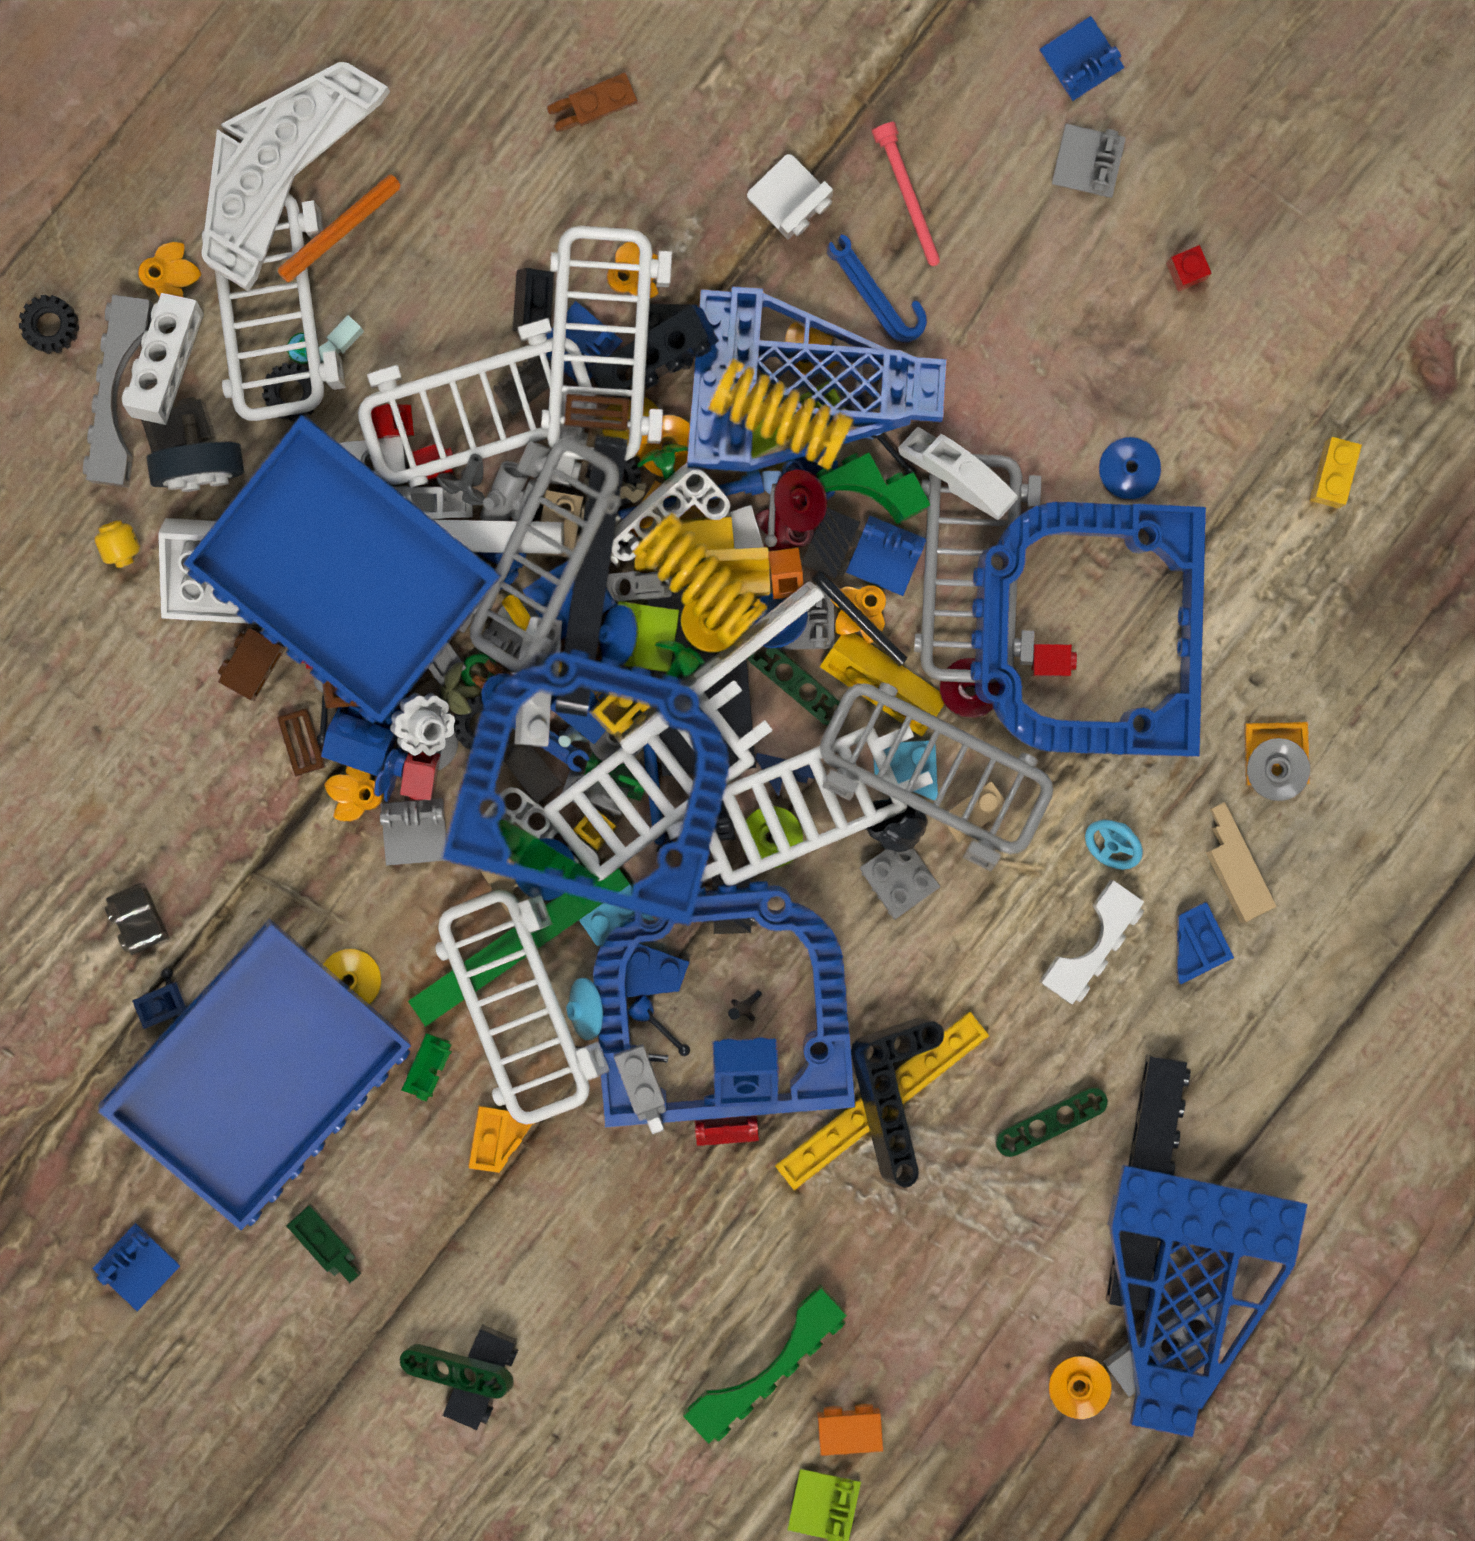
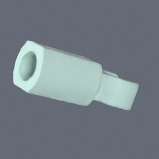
[319,315,364,363]

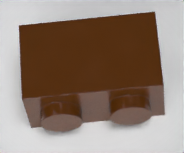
[218,628,285,702]

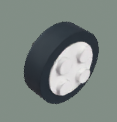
[146,414,245,492]

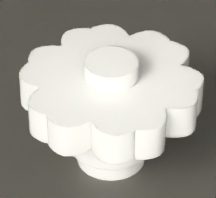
[391,693,455,756]

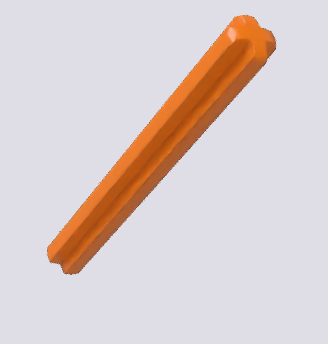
[278,175,401,282]

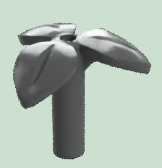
[437,454,485,505]

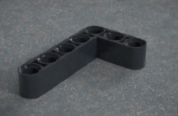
[851,1018,944,1188]

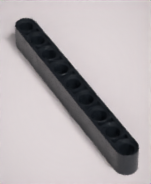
[555,434,628,717]

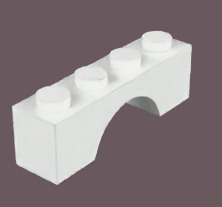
[1039,880,1144,1005]

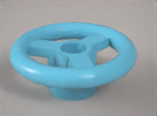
[1085,820,1143,870]

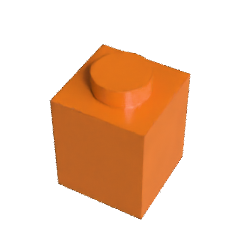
[768,548,804,599]

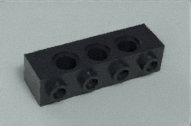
[589,305,719,401]

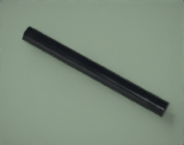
[812,571,908,666]

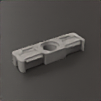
[606,571,672,603]

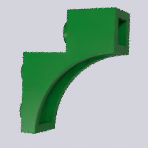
[815,452,931,524]
[497,818,600,905]

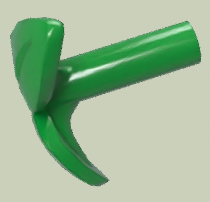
[637,444,688,497]
[655,640,705,678]

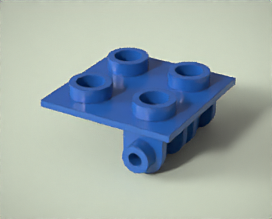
[1039,16,1125,101]
[545,301,623,384]
[846,516,926,596]
[92,1223,180,1311]

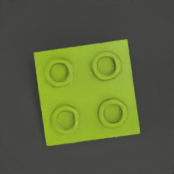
[618,602,680,672]
[787,1469,861,1541]

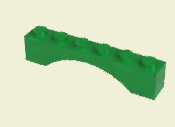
[683,1284,847,1444]

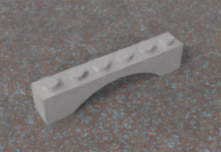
[83,295,154,488]

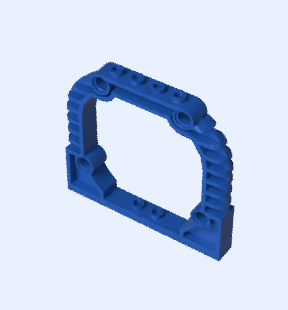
[970,502,1206,757]
[442,650,729,926]
[593,881,855,1127]

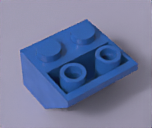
[321,706,401,776]

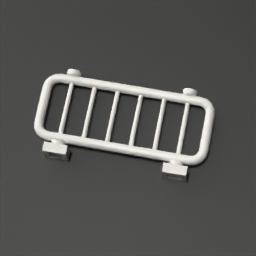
[202,193,345,421]
[541,226,672,461]
[358,318,597,488]
[436,889,610,1124]

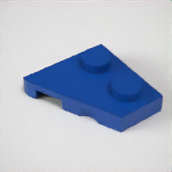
[1177,902,1234,984]
[625,943,689,997]

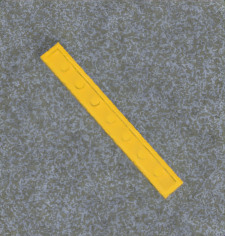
[775,1011,989,1190]

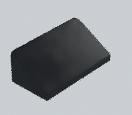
[513,268,554,332]

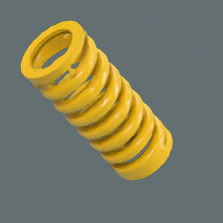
[708,358,854,470]
[632,512,767,647]

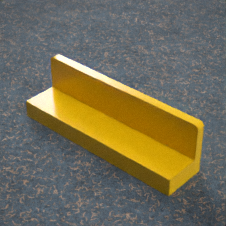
[820,633,944,737]

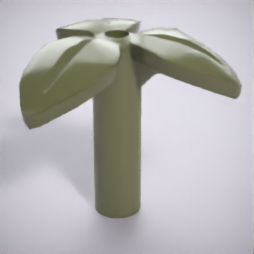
[440,662,482,715]

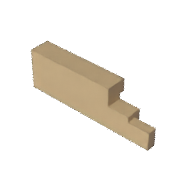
[1206,802,1277,923]

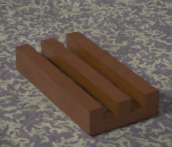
[564,394,629,431]
[277,708,326,777]

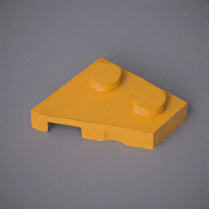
[468,1105,535,1173]

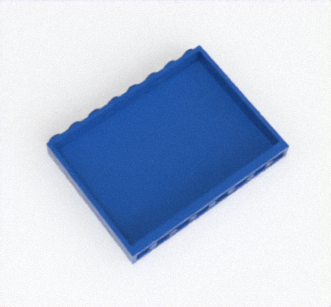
[183,416,502,724]
[98,918,411,1230]

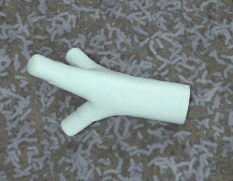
[558,725,588,747]

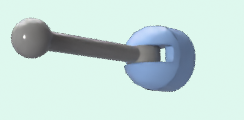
[761,471,782,547]

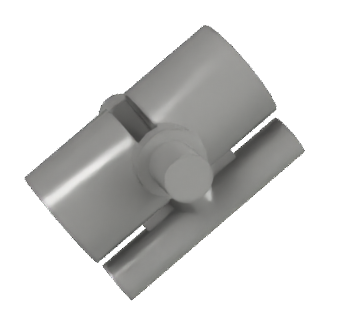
[480,461,537,521]

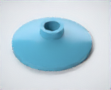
[566,978,603,1040]

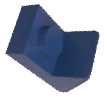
[755,753,815,797]
[132,982,188,1029]

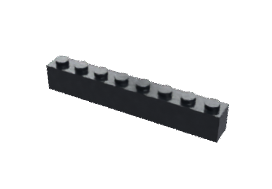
[1106,1054,1191,1311]

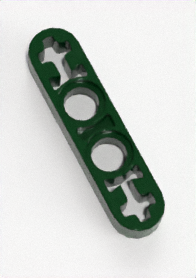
[748,648,841,726]
[995,1087,1108,1157]
[399,1344,514,1399]

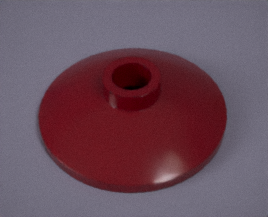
[774,469,827,532]
[940,658,1000,718]

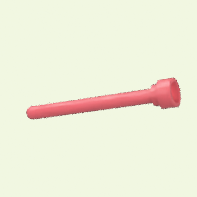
[872,122,940,266]

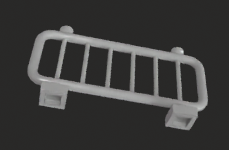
[469,438,620,672]
[914,454,1041,683]
[820,682,1053,871]

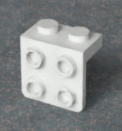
[747,154,833,240]

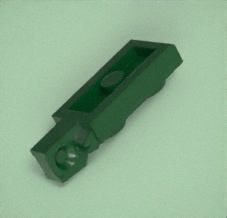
[286,1204,362,1283]

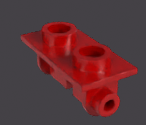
[695,1115,759,1146]

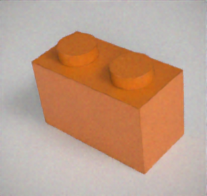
[817,1404,883,1456]

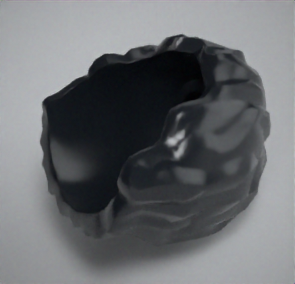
[866,798,928,852]

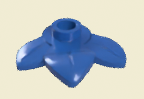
[374,748,408,802]

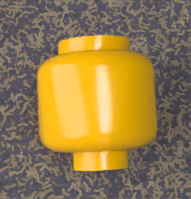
[94,520,140,568]

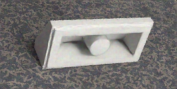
[726,505,764,549]

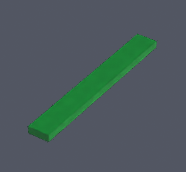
[408,868,630,1027]

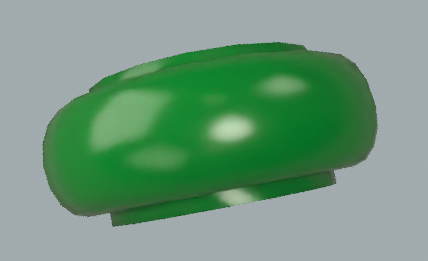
[461,653,496,686]

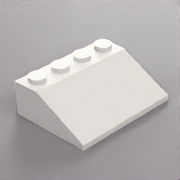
[158,518,257,624]

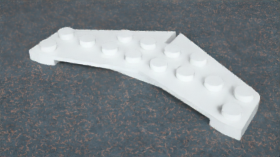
[202,62,390,291]

